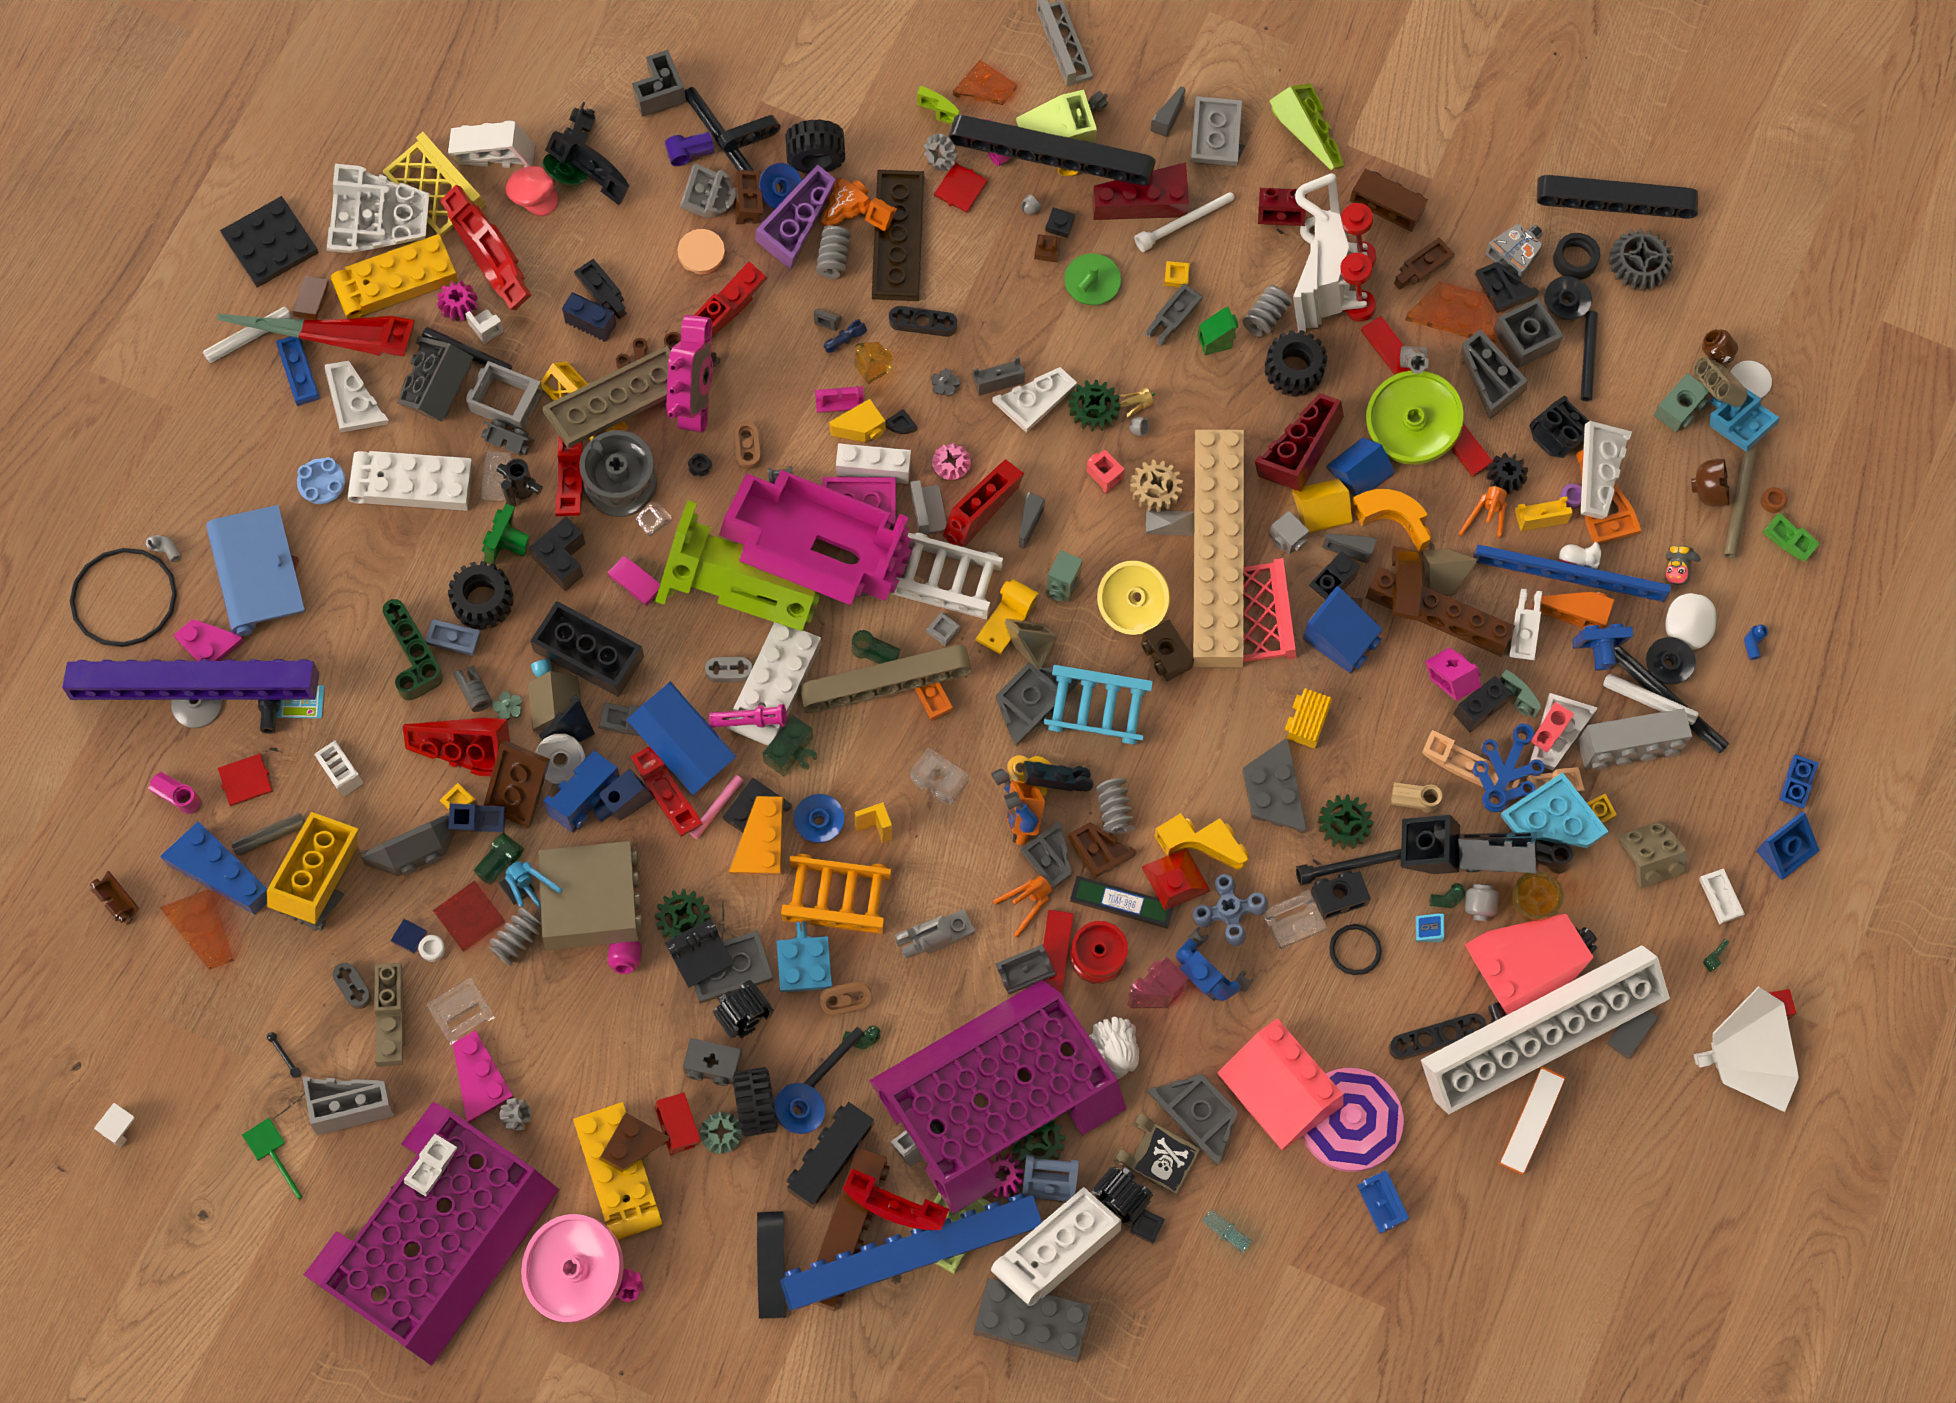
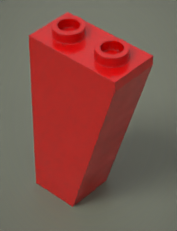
[943,459,1024,548]

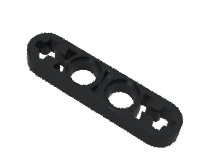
[1389,1013,1486,1060]

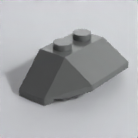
[359,813,455,876]

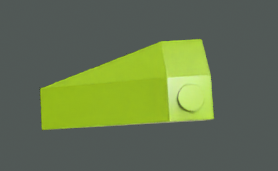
[1269,83,1344,170]

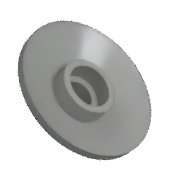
[171,700,222,728]

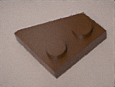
[1068,822,1137,878]
[599,1113,670,1172]

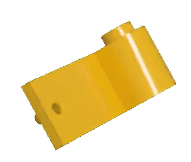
[975,579,1039,655]

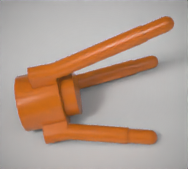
[1459,486,1507,538]
[993,875,1052,937]

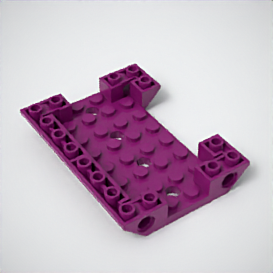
[869,980,1126,1214]
[304,1102,559,1366]

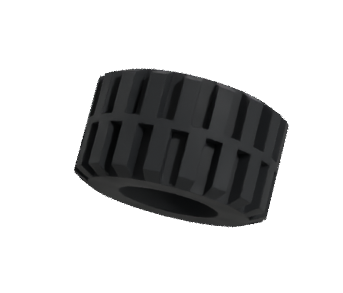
[785,119,846,173]
[1265,330,1327,397]
[448,561,514,630]
[732,1067,778,1137]

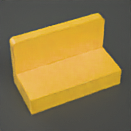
[854,802,892,843]

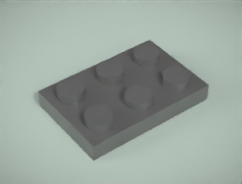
[694,931,773,1004]

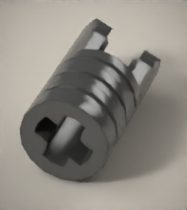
[453,666,492,712]

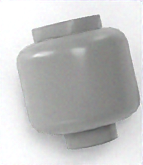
[1465,884,1499,921]

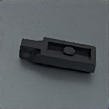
[574,259,627,319]

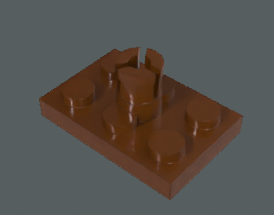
[483,740,550,828]

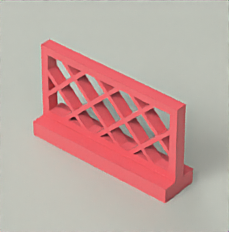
[1243,558,1297,662]

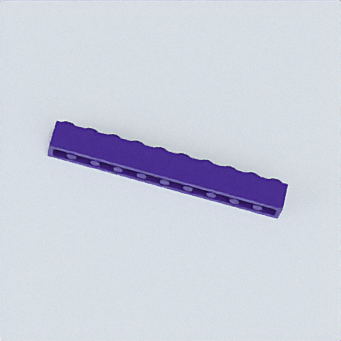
[62,659,320,700]

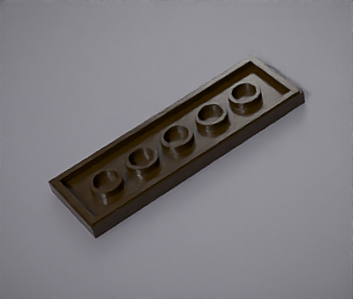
[872,170,924,301]

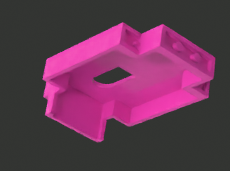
[719,470,912,605]

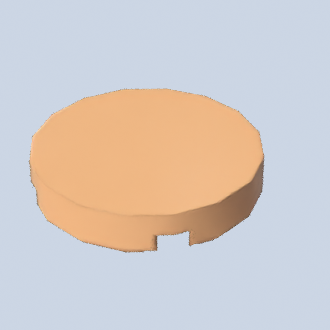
[677,229,725,275]

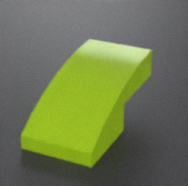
[917,86,960,125]

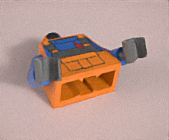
[991,769,1045,845]

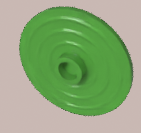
[1064,253,1121,305]

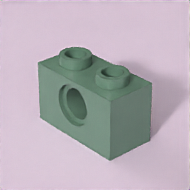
[1653,373,1709,432]
[1046,550,1083,602]

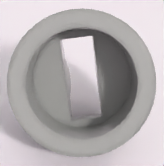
[1021,194,1042,215]
[1129,417,1150,436]

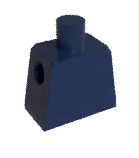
[593,769,654,823]

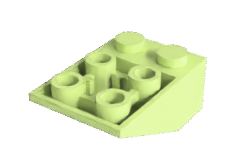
[1016,90,1097,143]

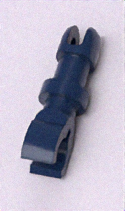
[824,319,867,353]

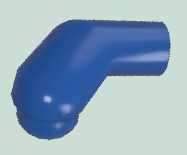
[1744,624,1768,660]

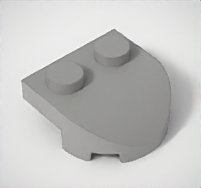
[679,163,736,218]

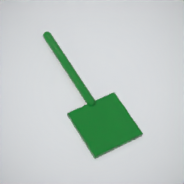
[242,1117,302,1199]

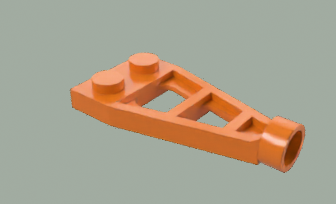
[1576,450,1642,544]

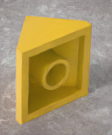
[1292,478,1352,534]

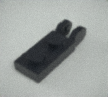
[1022,761,1094,792]

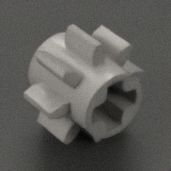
[499,1098,532,1131]

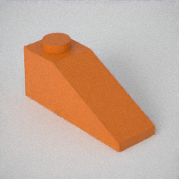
[1531,591,1614,629]

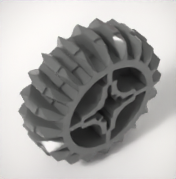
[1609,228,1673,291]

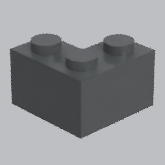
[632,50,686,117]

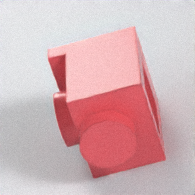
[1086,450,1125,494]

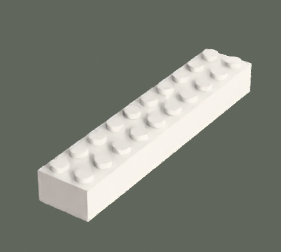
[1421,945,1670,1115]

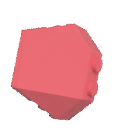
[1465,914,1594,1015]

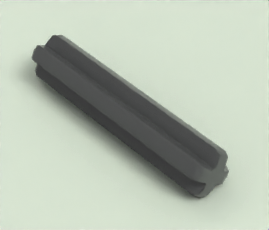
[232,813,305,855]

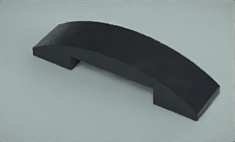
[545,131,629,205]
[757,1211,786,1319]

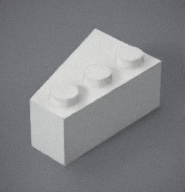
[448,121,535,168]

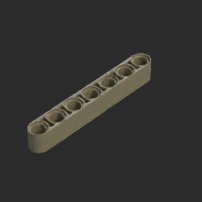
[800,645,971,713]

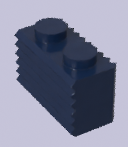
[562,292,616,342]

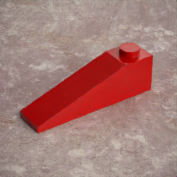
[402,718,510,777]

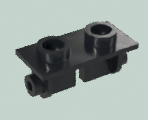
[563,102,596,144]

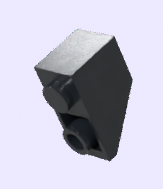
[1309,551,1360,600]

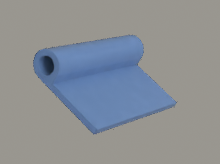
[206,505,305,637]

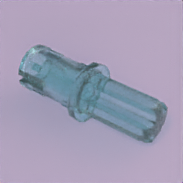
[1202,1210,1252,1254]

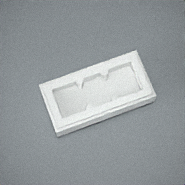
[1699,868,1745,925]

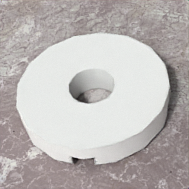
[535,734,585,784]

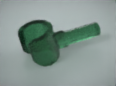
[1703,939,1729,972]

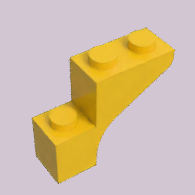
[1154,813,1249,870]

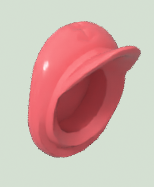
[505,166,558,216]

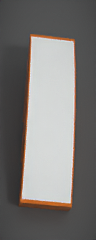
[1499,1066,1566,1175]

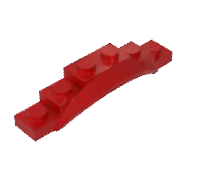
[440,185,532,311]

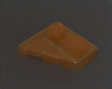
[953,60,1017,105]

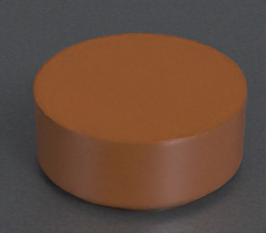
[1761,487,1787,513]

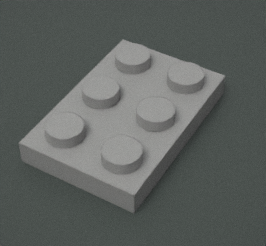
[1191,96,1242,166]

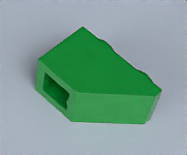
[1197,307,1238,355]

